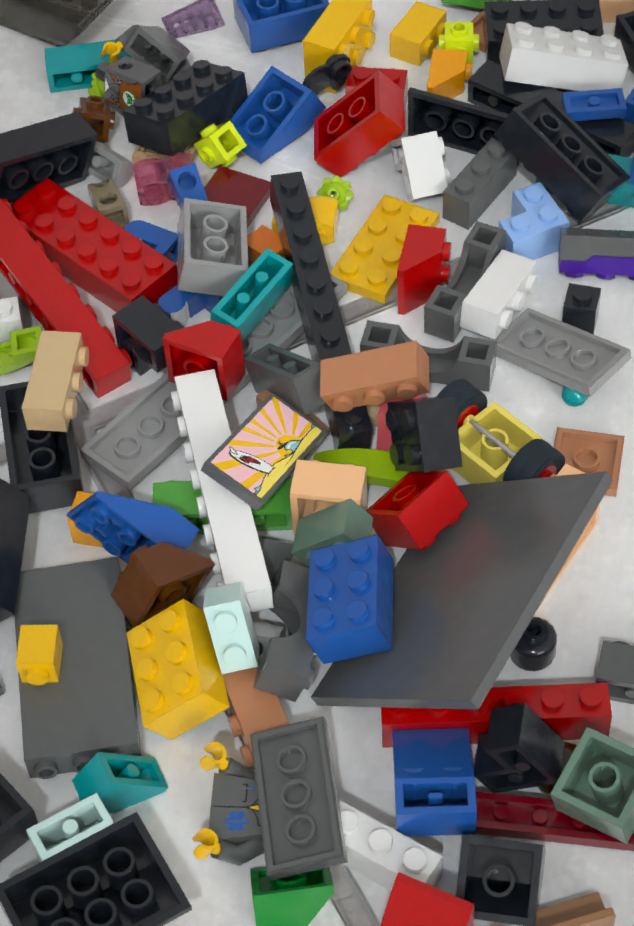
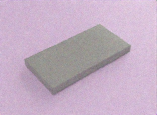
[492,308,632,397]

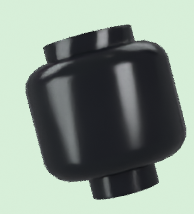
[510,617,557,672]

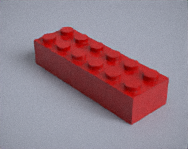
[11,178,178,313]

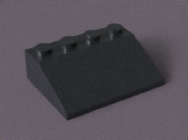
[0,812,192,926]

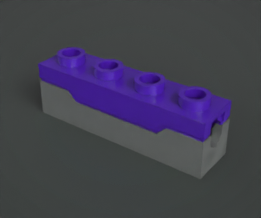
[558,227,634,280]

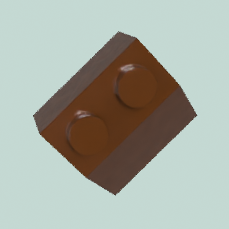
[111,542,215,628]

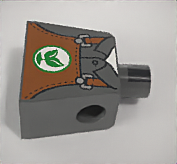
[95,56,161,117]

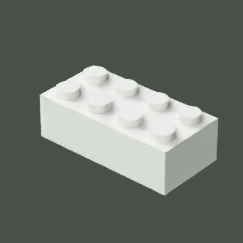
[499,22,628,91]

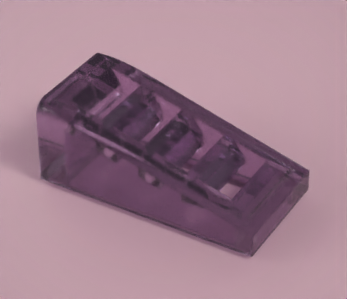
[161,0,225,39]

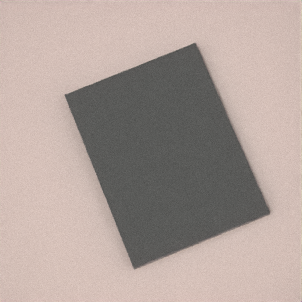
[311,471,613,710]

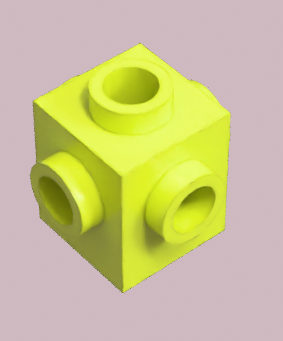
[439,21,479,63]
[193,121,247,169]

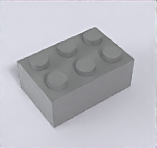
[178,198,248,297]

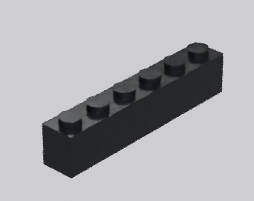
[468,60,634,158]

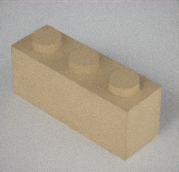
[22,330,89,432]

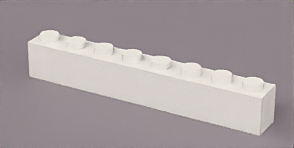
[170,369,274,613]

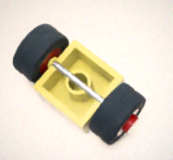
[436,379,565,484]

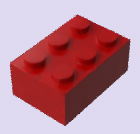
[314,70,405,178]

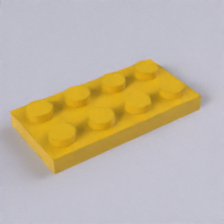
[330,194,440,304]

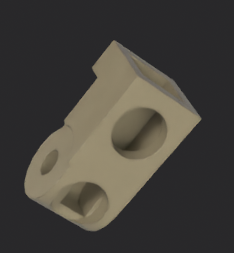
[87,178,129,229]

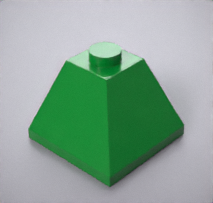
[250,867,334,926]

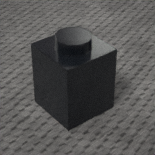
[562,283,601,334]

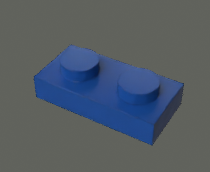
[562,88,627,121]

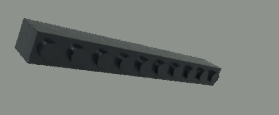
[270,171,373,449]

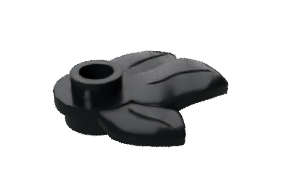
[303,54,352,95]

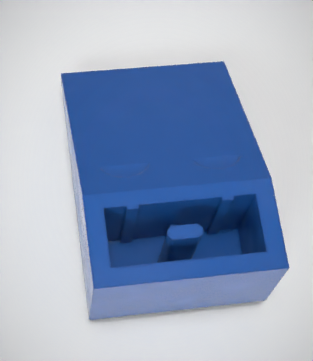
[66,491,200,564]
[392,728,477,836]

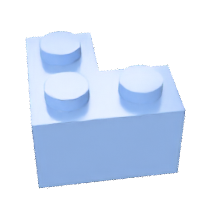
[498,182,570,260]

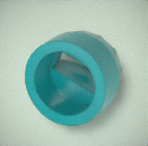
[562,386,588,407]

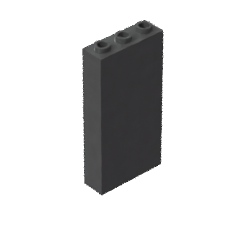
[14,557,142,779]

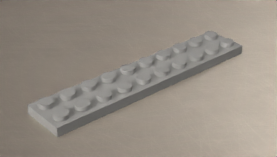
[79,274,348,491]

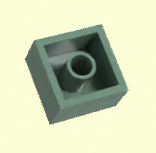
[550,727,634,844]

